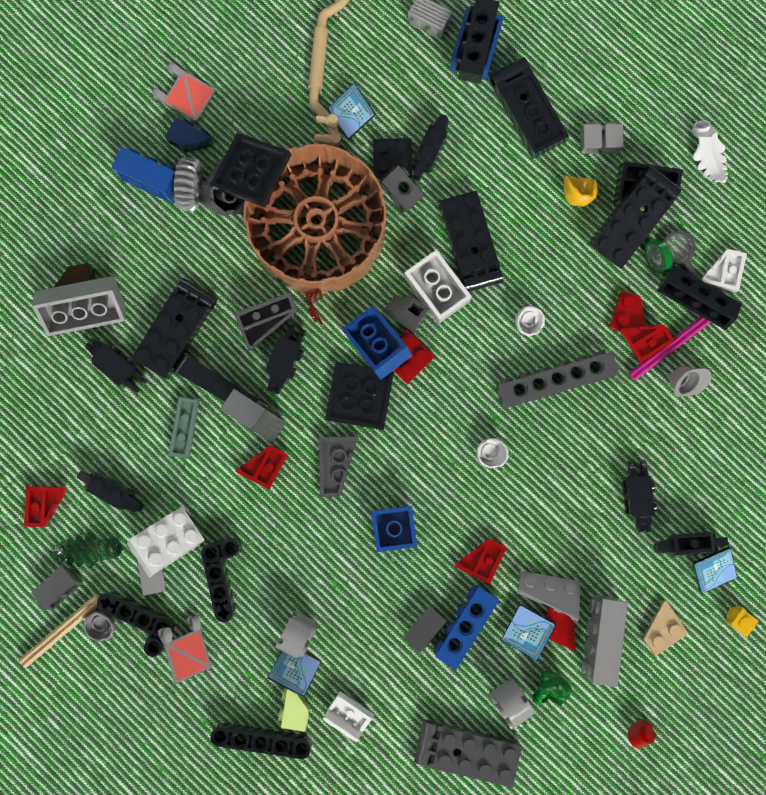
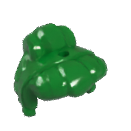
[532,671,572,706]

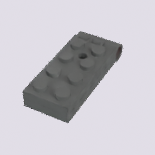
[414,719,522,788]

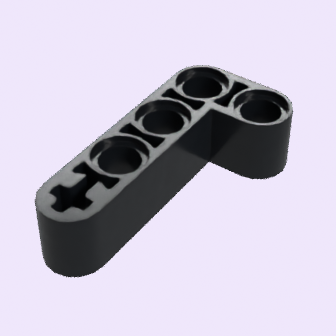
[201,538,242,623]
[97,592,175,657]

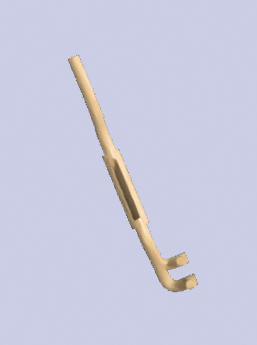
[308,0,350,147]

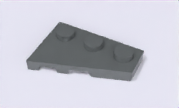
[319,436,358,497]

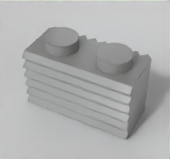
[408,0,453,38]

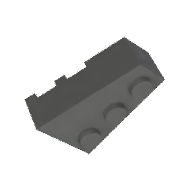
[234,292,298,351]
[220,389,286,443]

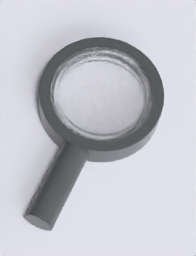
[661,231,700,279]

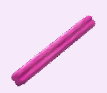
[629,317,710,380]

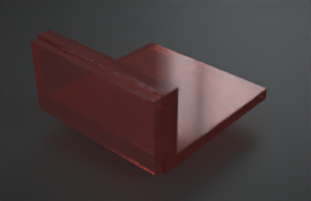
[306,288,325,330]

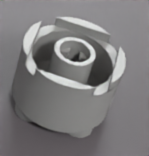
[275,610,319,659]
[488,678,535,730]

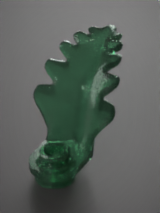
[49,533,123,568]

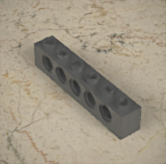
[496,350,619,409]

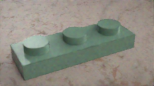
[168,397,200,459]

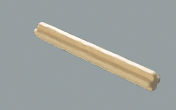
[19,594,100,668]

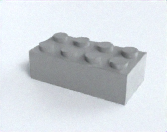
[32,276,126,337]
[582,594,628,687]

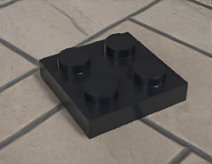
[373,138,412,179]

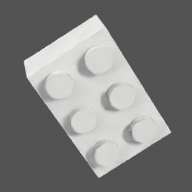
[404,249,472,324]
[127,507,204,578]

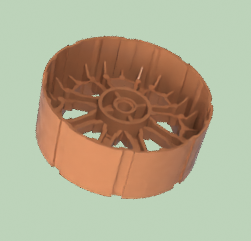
[244,144,386,294]

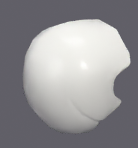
[515,306,545,336]
[477,438,509,468]

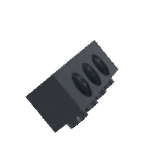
[455,0,500,84]
[657,264,742,331]

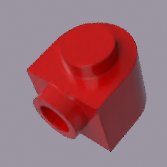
[628,719,657,749]

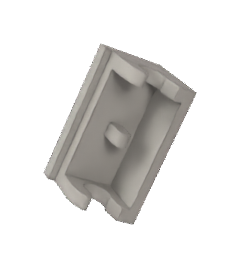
[137,560,166,596]

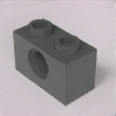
[378,165,424,212]

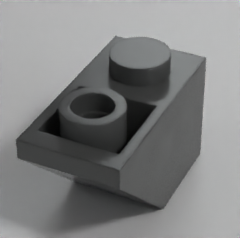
[383,296,430,333]

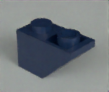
[165,117,213,153]

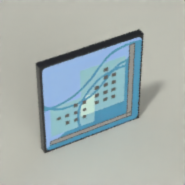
[328,83,376,140]
[692,546,738,594]
[501,604,556,661]
[267,651,321,698]

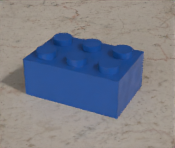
[449,7,504,80]
[111,147,176,204]
[342,305,412,380]

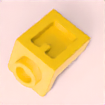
[725,605,759,637]

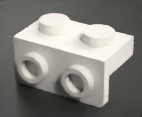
[323,691,374,742]

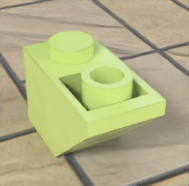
[278,688,310,732]

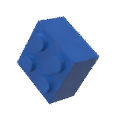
[371,506,417,552]

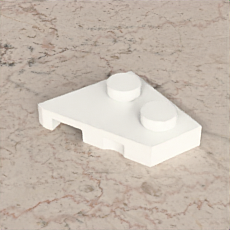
[701,249,747,292]

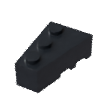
[613,161,683,204]

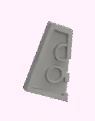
[518,571,580,622]

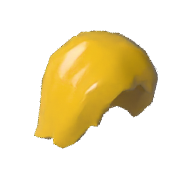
[563,176,598,207]

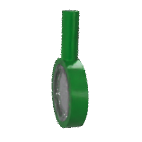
[642,236,673,273]

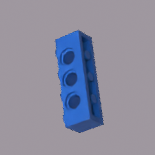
[433,585,499,670]

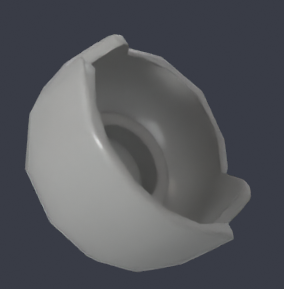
[84,610,115,642]

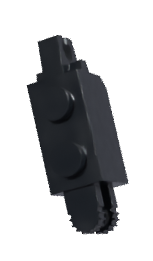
[413,114,449,182]
[266,325,306,395]
[85,338,148,393]
[622,460,657,532]
[76,471,144,512]
[652,532,729,557]

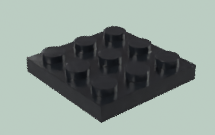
[210,133,292,208]
[325,362,394,431]

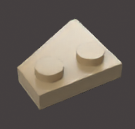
[642,600,689,656]

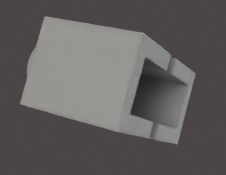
[580,122,624,154]

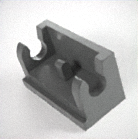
[31,565,83,610]
[404,606,448,652]

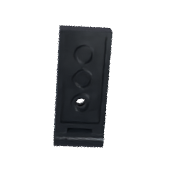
[489,57,569,159]
[588,165,682,269]
[439,190,503,292]
[131,278,218,380]

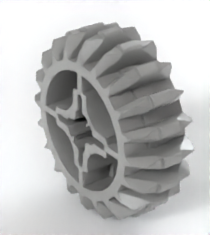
[173,157,203,211]

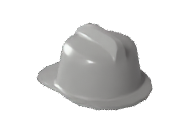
[667,366,712,397]

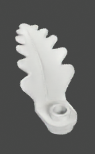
[692,120,728,183]

